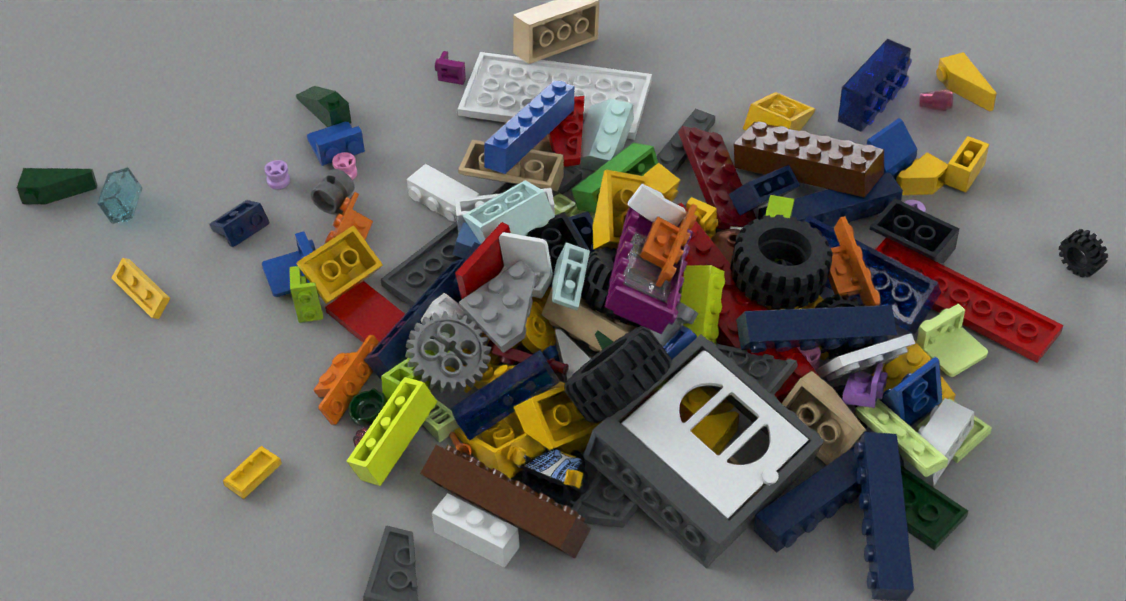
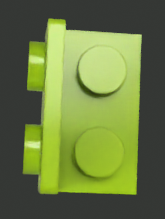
[290,266,323,323]

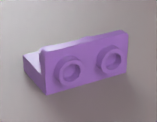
[842,363,887,408]

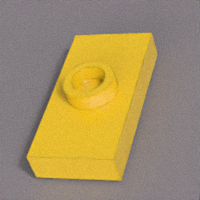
[223,446,282,499]

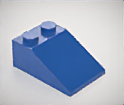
[879,356,942,426]

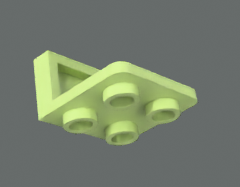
[916,304,988,377]

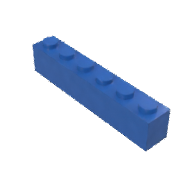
[484,80,575,174]

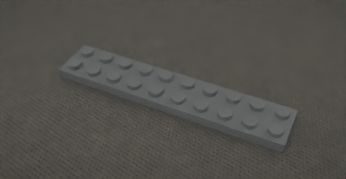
[381,151,582,307]

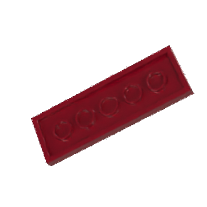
[678,126,757,230]

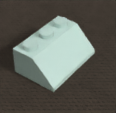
[575,98,634,171]
[463,180,555,244]

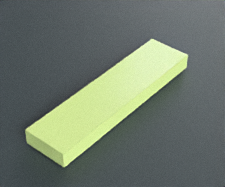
[855,399,948,477]

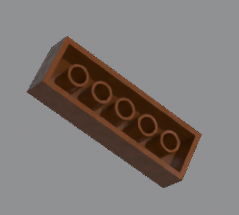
[734,122,884,197]
[420,444,591,558]

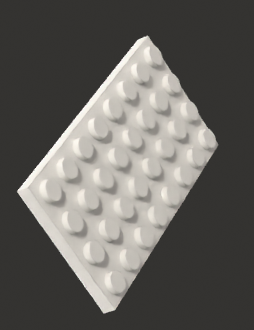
[458,52,652,140]

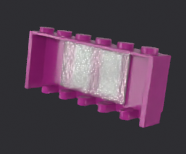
[605,207,693,335]

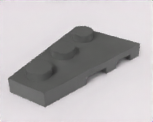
[716,344,798,395]
[363,525,418,601]

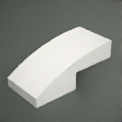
[628,184,687,226]

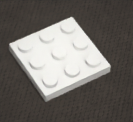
[815,333,915,381]

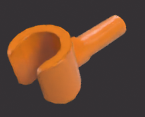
[449,432,472,457]

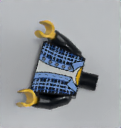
[506,445,589,506]

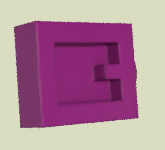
[435,51,466,85]

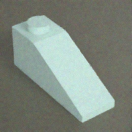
[552,243,590,310]

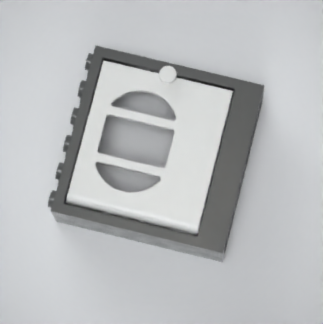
[583,335,824,569]

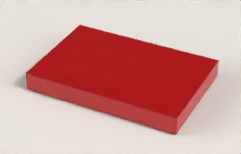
[455,222,511,299]
[325,281,405,342]

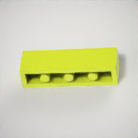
[680,265,725,345]
[346,377,437,486]

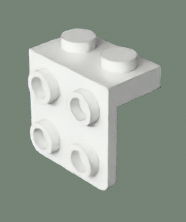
[499,232,553,298]

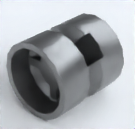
[311,169,355,213]

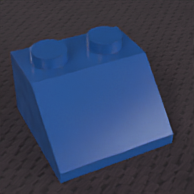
[867,118,918,180]

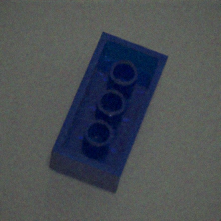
[838,39,912,132]

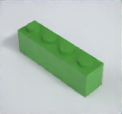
[571,143,658,213]

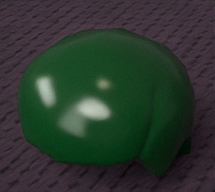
[349,388,387,428]

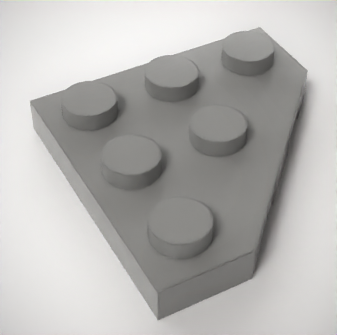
[459,260,537,353]

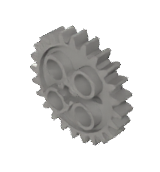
[405,311,491,394]

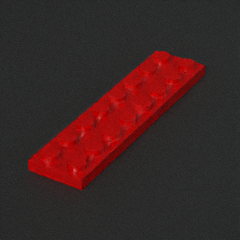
[864,238,1064,363]

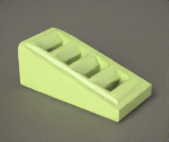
[422,398,460,442]

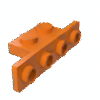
[325,192,373,243]
[639,204,697,288]
[828,216,880,306]
[313,335,379,425]

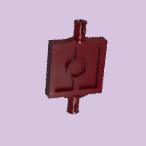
[487,340,569,375]

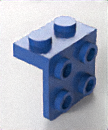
[307,122,365,166]
[262,231,316,297]

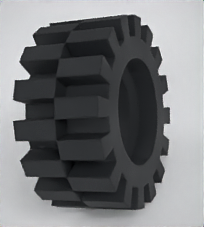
[1058,229,1108,278]

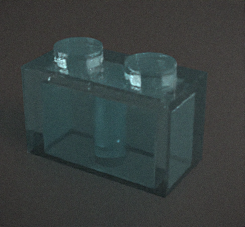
[97,167,143,224]

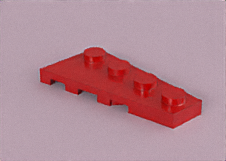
[548,96,585,167]

